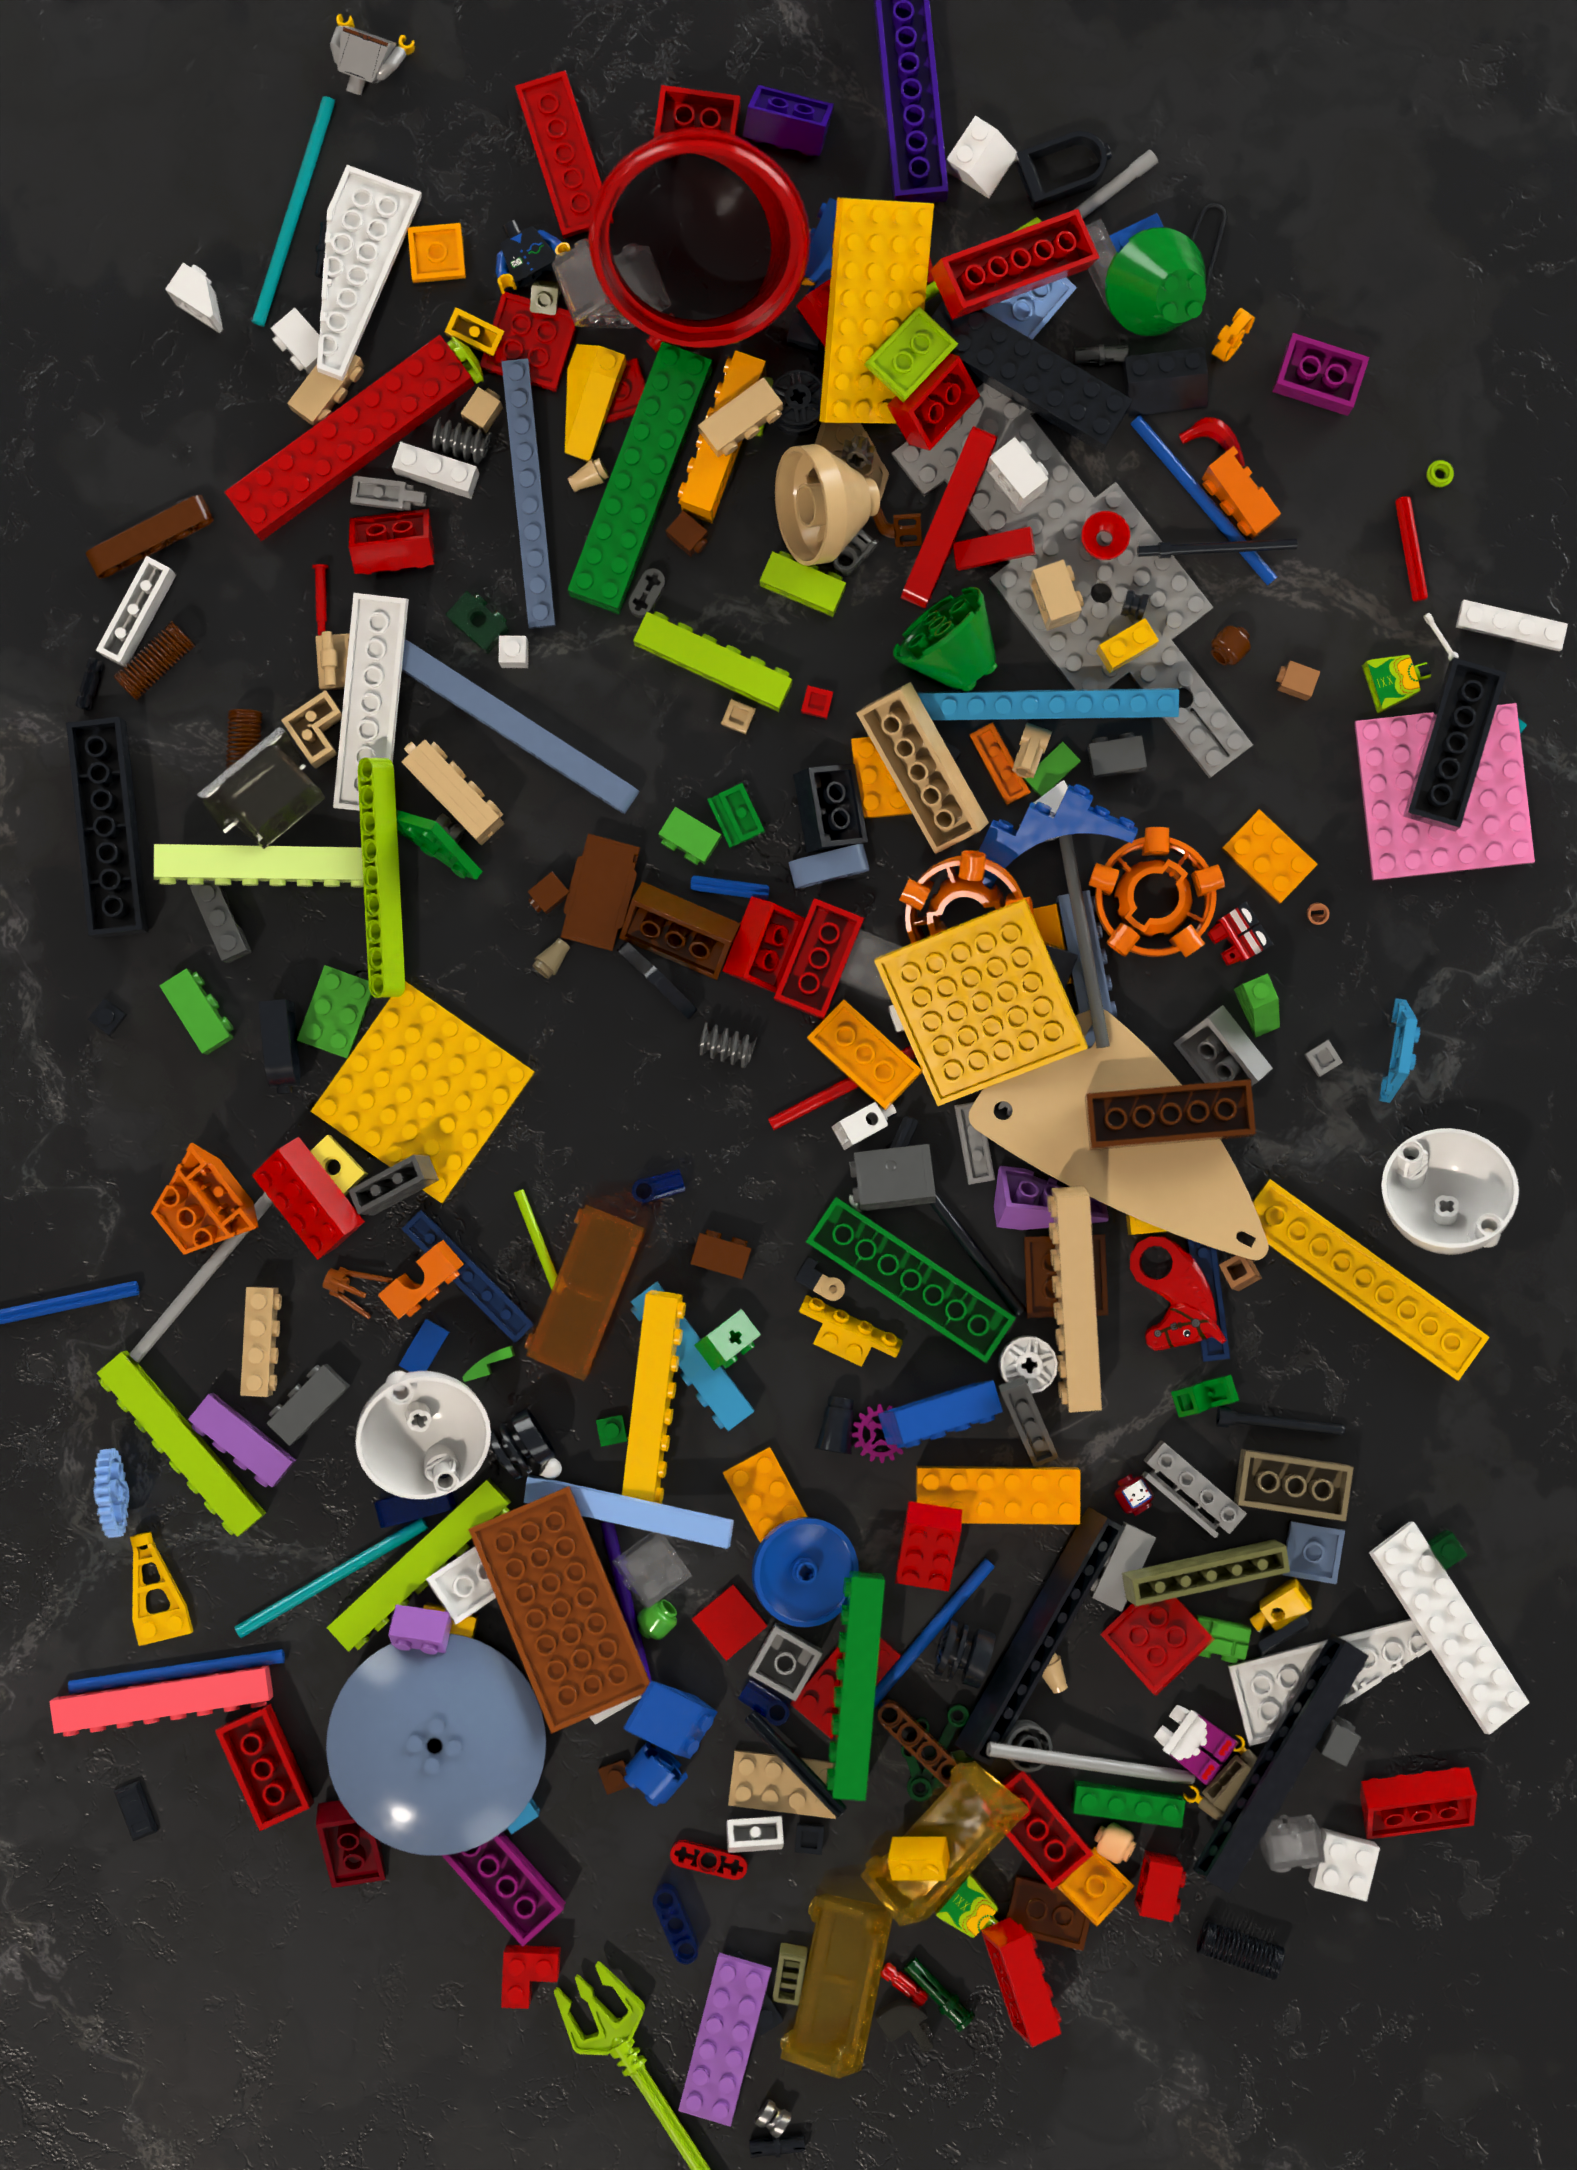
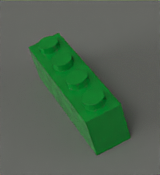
[1071,1780,1185,1828]

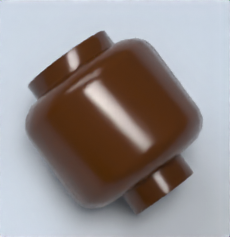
[1211,626,1251,666]

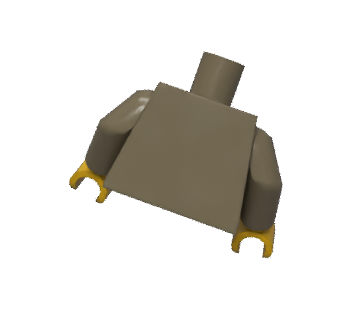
[1183,1735,1258,1820]

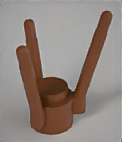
[323,1267,394,1319]

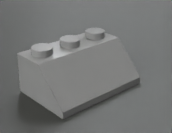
[1173,1005,1273,1086]

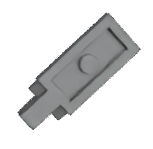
[350,476,427,511]

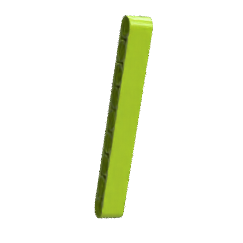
[357,757,405,998]

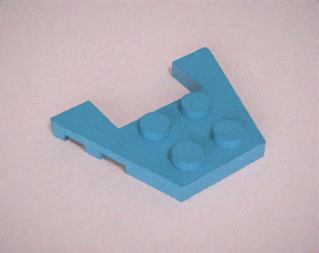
[1379,998,1420,1103]

